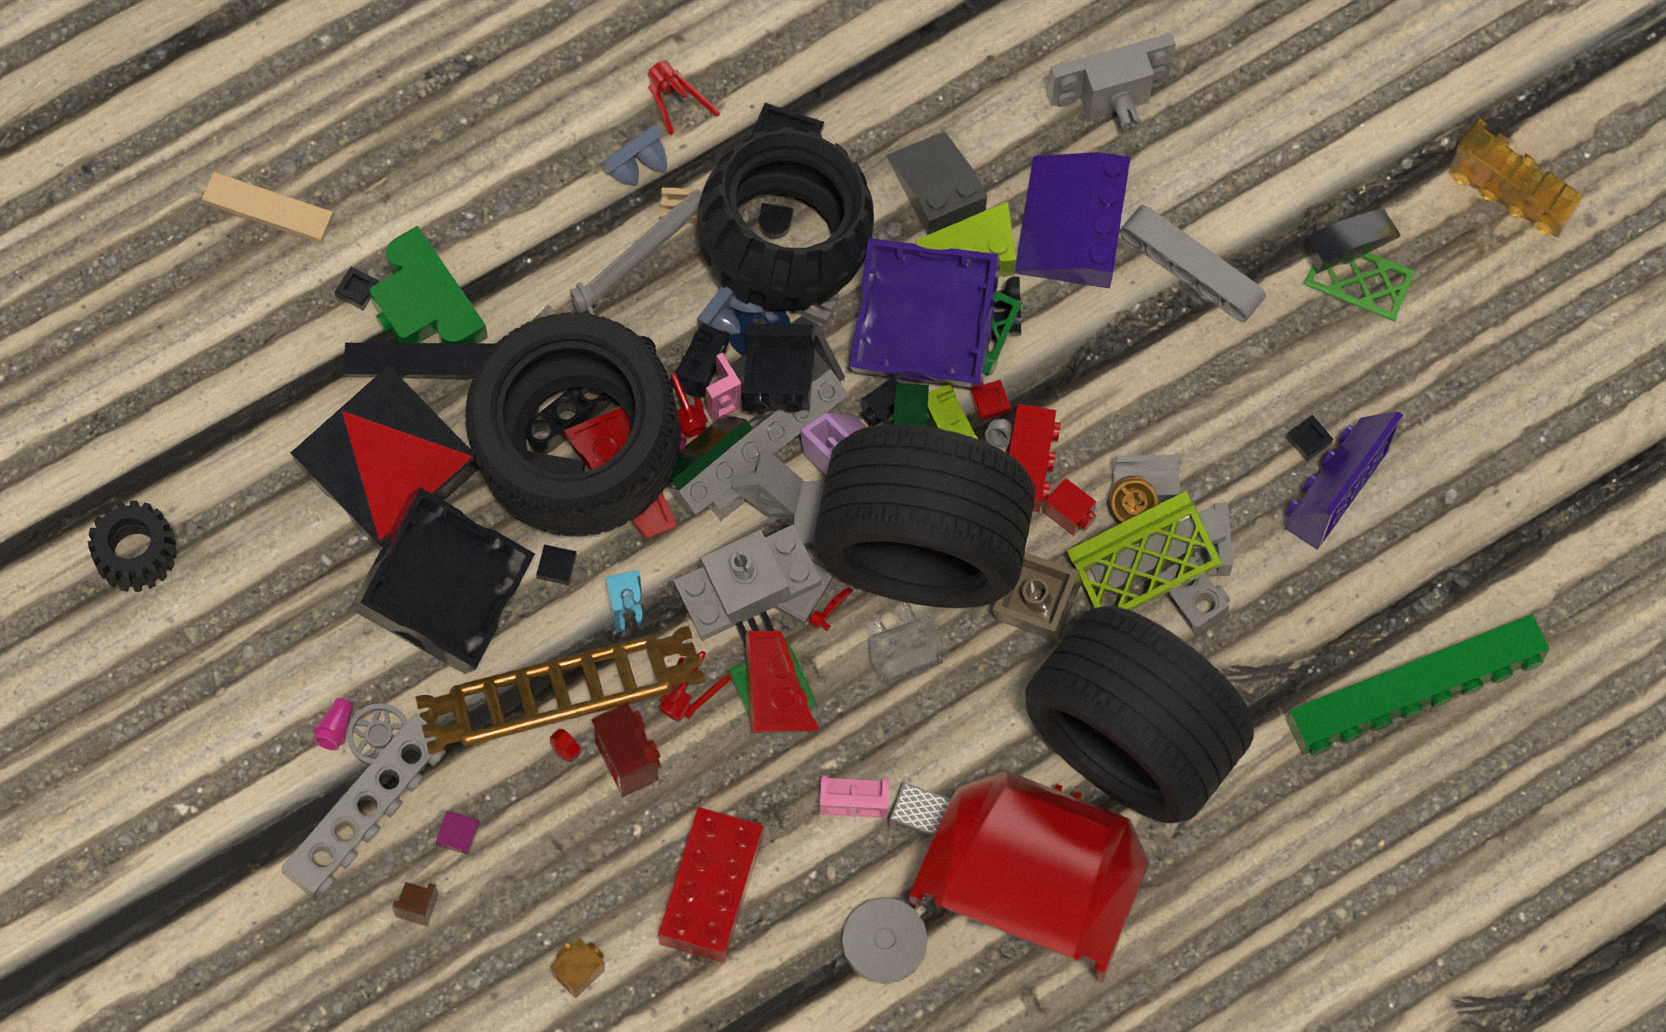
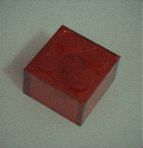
[591,702,661,797]

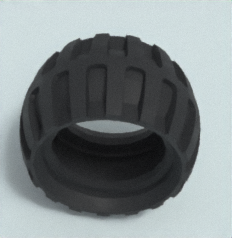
[697,128,874,312]

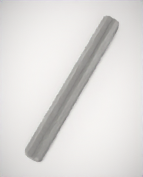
[585,189,702,301]

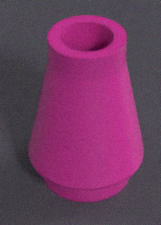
[313,698,353,751]

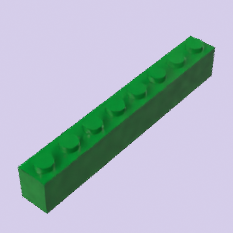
[1286,614,1550,756]

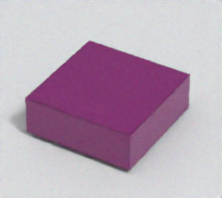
[436,811,480,855]

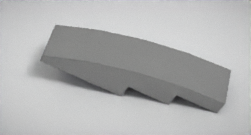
[1090,507,1227,597]

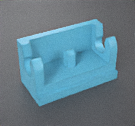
[606,570,643,633]

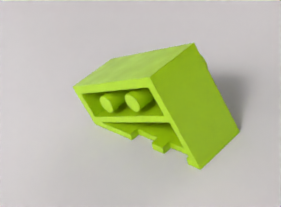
[916,201,1016,277]

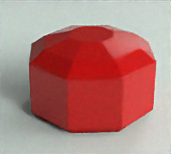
[550,728,581,763]

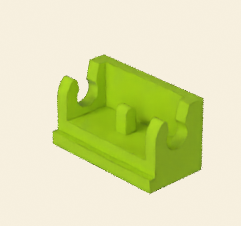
[927,385,978,439]

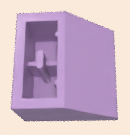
[800,413,866,476]

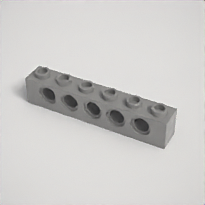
[668,367,849,515]
[281,713,446,899]

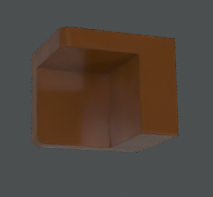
[392,882,439,927]

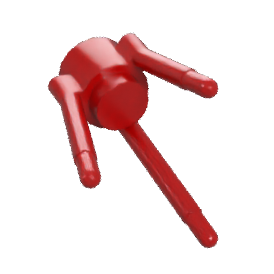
[647,60,720,135]
[671,373,708,439]
[658,651,731,722]

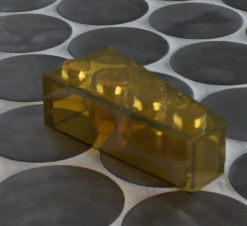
[1448,117,1583,238]

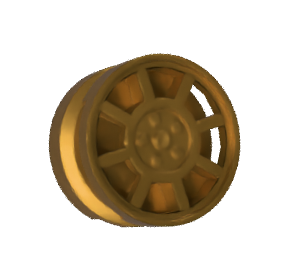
[1109,475,1158,522]

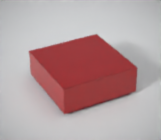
[969,379,1011,422]

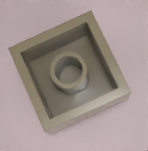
[993,552,1082,642]

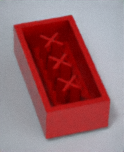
[658,807,764,963]

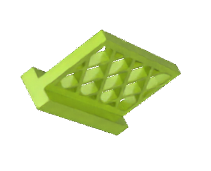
[1067,491,1223,611]

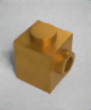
[550,938,605,999]

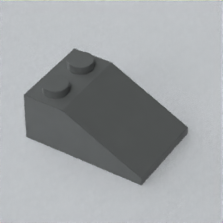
[887,131,987,235]

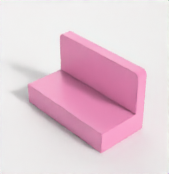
[706,353,742,423]

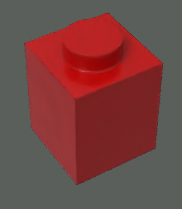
[1043,478,1097,536]

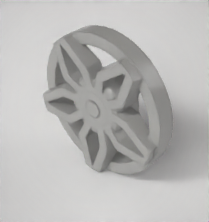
[347,703,408,765]

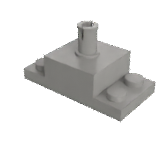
[1047,33,1176,130]
[673,524,823,641]

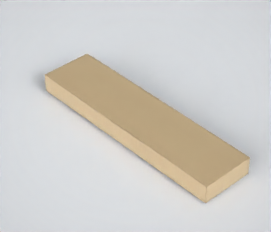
[201,172,334,244]

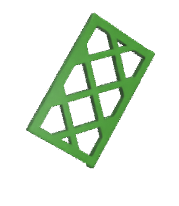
[1303,253,1415,321]

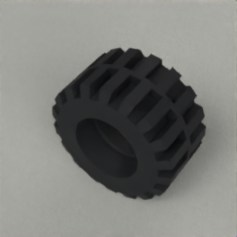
[88,500,177,592]

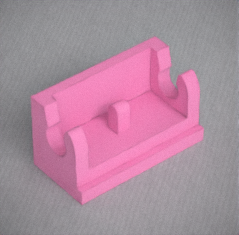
[819,775,889,818]

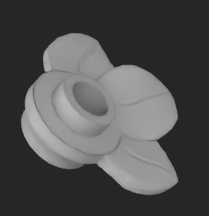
[570,282,597,315]

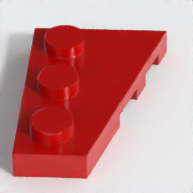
[745,631,819,733]

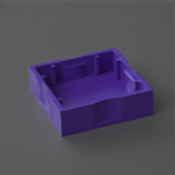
[850,238,1001,389]

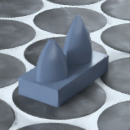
[598,124,667,186]
[697,286,765,336]

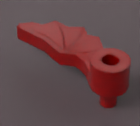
[809,587,853,631]

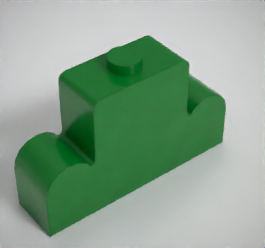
[370,225,488,343]

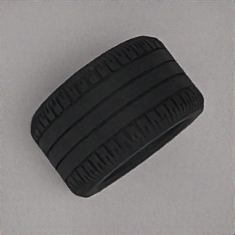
[465,312,681,536]
[814,424,1035,608]
[1025,606,1254,823]

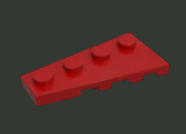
[562,407,678,541]

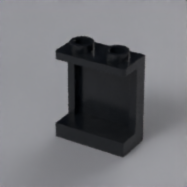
[742,323,815,412]

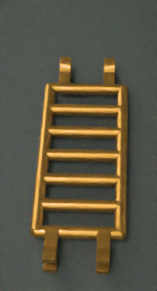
[415,626,706,755]

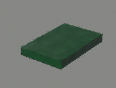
[666,414,752,490]

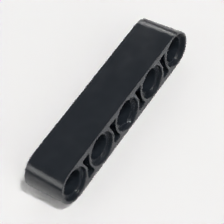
[527,336,656,454]

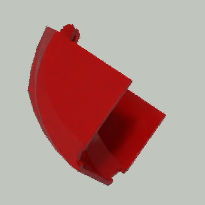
[909,769,1150,983]

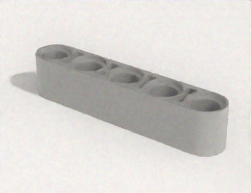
[1120,205,1266,322]

